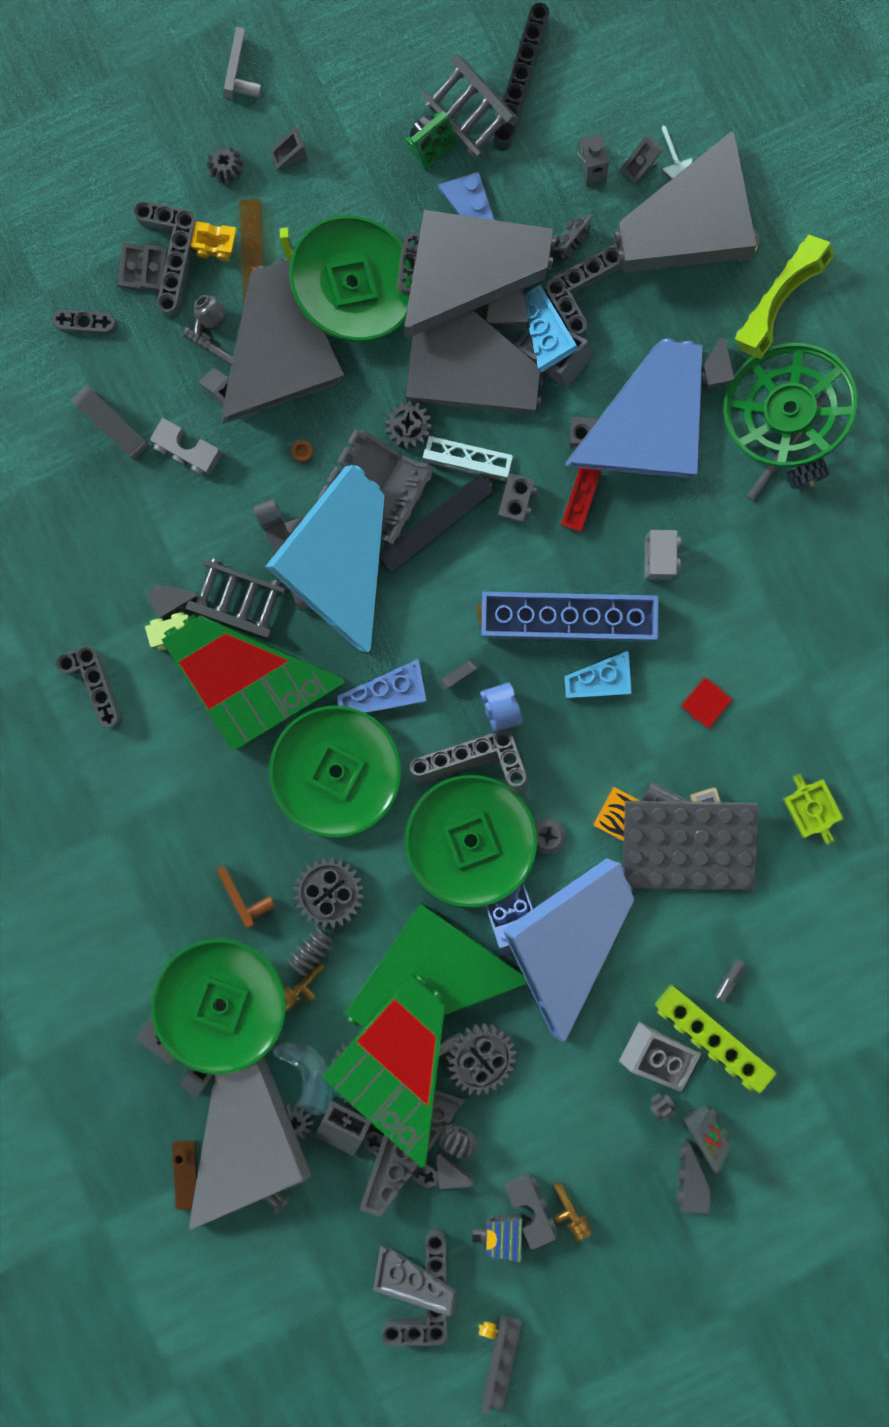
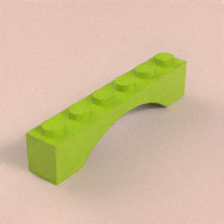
[735,235,835,359]

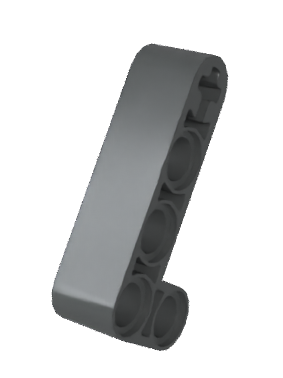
[71,385,149,461]
[56,646,122,728]

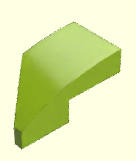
[280,228,294,260]

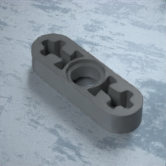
[397,232,420,295]
[52,309,117,335]

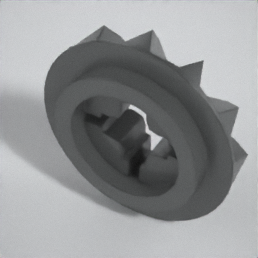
[535,819,565,854]

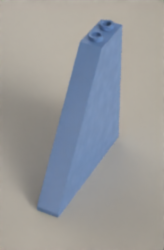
[566,339,702,478]
[502,858,634,1042]

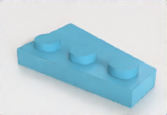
[564,651,632,698]

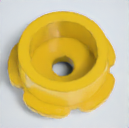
[478,1321,499,1339]

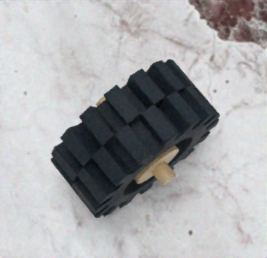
[786,458,830,489]

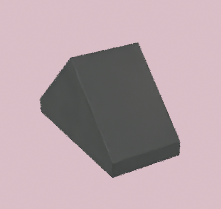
[269,127,308,170]
[437,1149,474,1189]

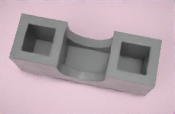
[150,417,222,476]

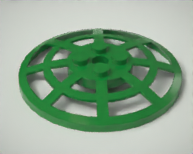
[724,343,858,468]

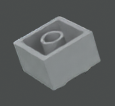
[644,530,681,580]

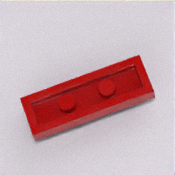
[560,468,601,533]

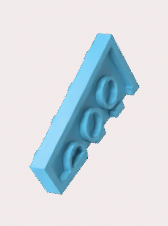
[523,285,578,373]

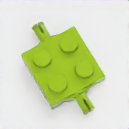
[783,773,843,844]

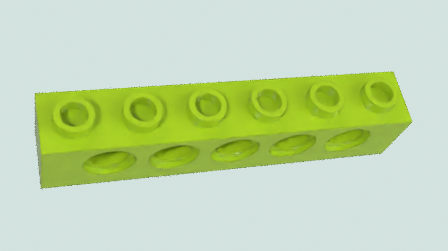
[654,984,777,1094]

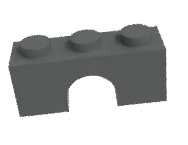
[504,1172,558,1250]

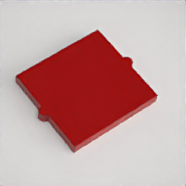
[681,677,733,729]

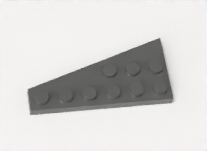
[359,1089,465,1217]

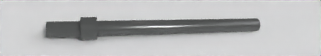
[746,392,829,501]

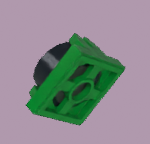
[405,111,457,170]

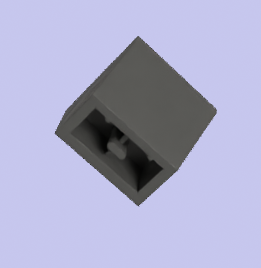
[314,1096,371,1156]

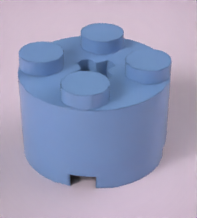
[480,682,522,733]

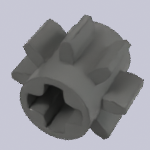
[650,1093,677,1122]

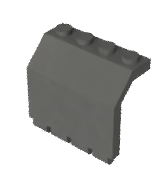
[317,429,434,544]

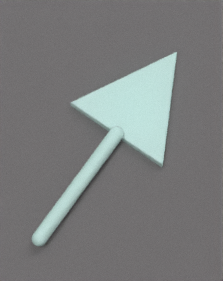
[662,126,692,179]

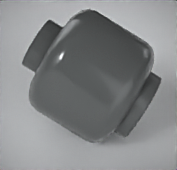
[194,295,226,328]

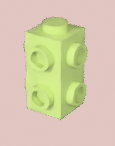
[145,612,190,651]

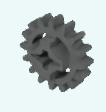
[385,401,432,449]

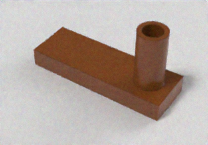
[216,866,275,928]

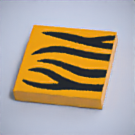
[593,787,640,841]

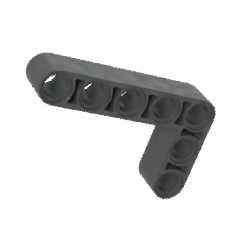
[133,201,196,319]
[545,244,622,337]
[252,499,310,612]
[410,731,528,795]
[382,1228,447,1346]

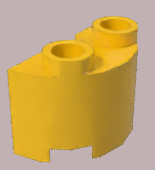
[190,221,237,262]

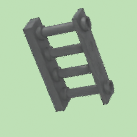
[421,54,520,159]
[185,558,288,640]

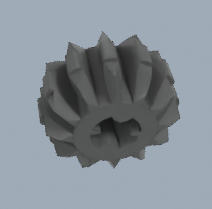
[207,144,244,184]
[286,1102,315,1139]
[440,1124,478,1159]

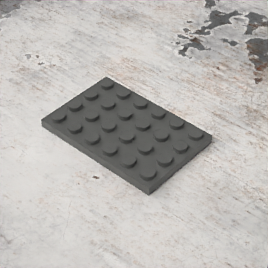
[622,801,759,890]

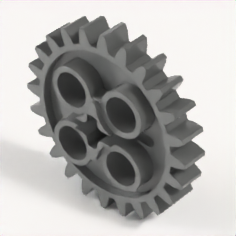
[293,857,364,928]
[446,1023,516,1095]

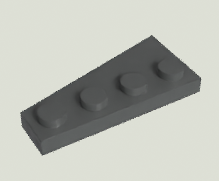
[373,1244,457,1316]

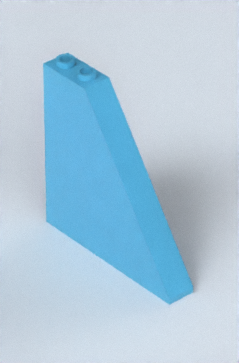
[265,465,385,652]

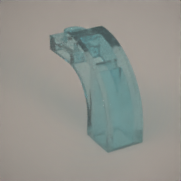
[273,1043,332,1116]

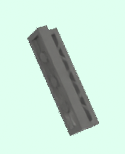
[481,1315,522,1414]

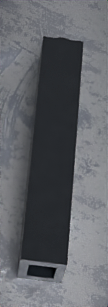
[379,474,494,575]

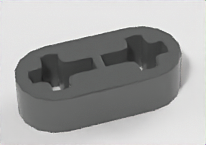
[439,659,479,691]

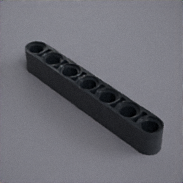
[493,2,549,151]

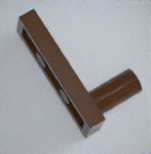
[172,1140,197,1210]

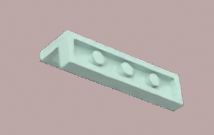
[423,436,513,482]

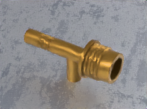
[284,963,325,1012]
[553,1182,592,1241]

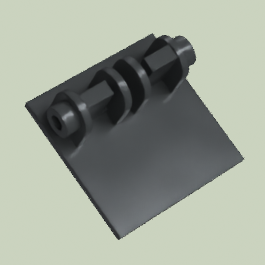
[550,214,594,261]

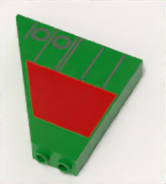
[161,614,345,751]
[322,974,445,1168]

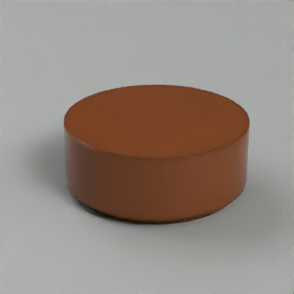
[291,440,314,463]

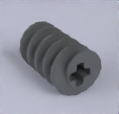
[287,926,333,976]

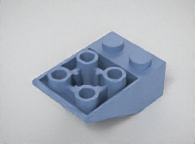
[486,883,533,957]

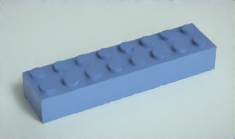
[481,592,658,642]

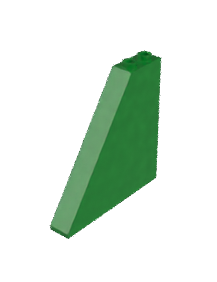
[345,903,527,1027]

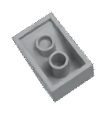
[619,1022,701,1092]

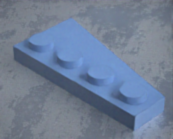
[337,659,427,713]

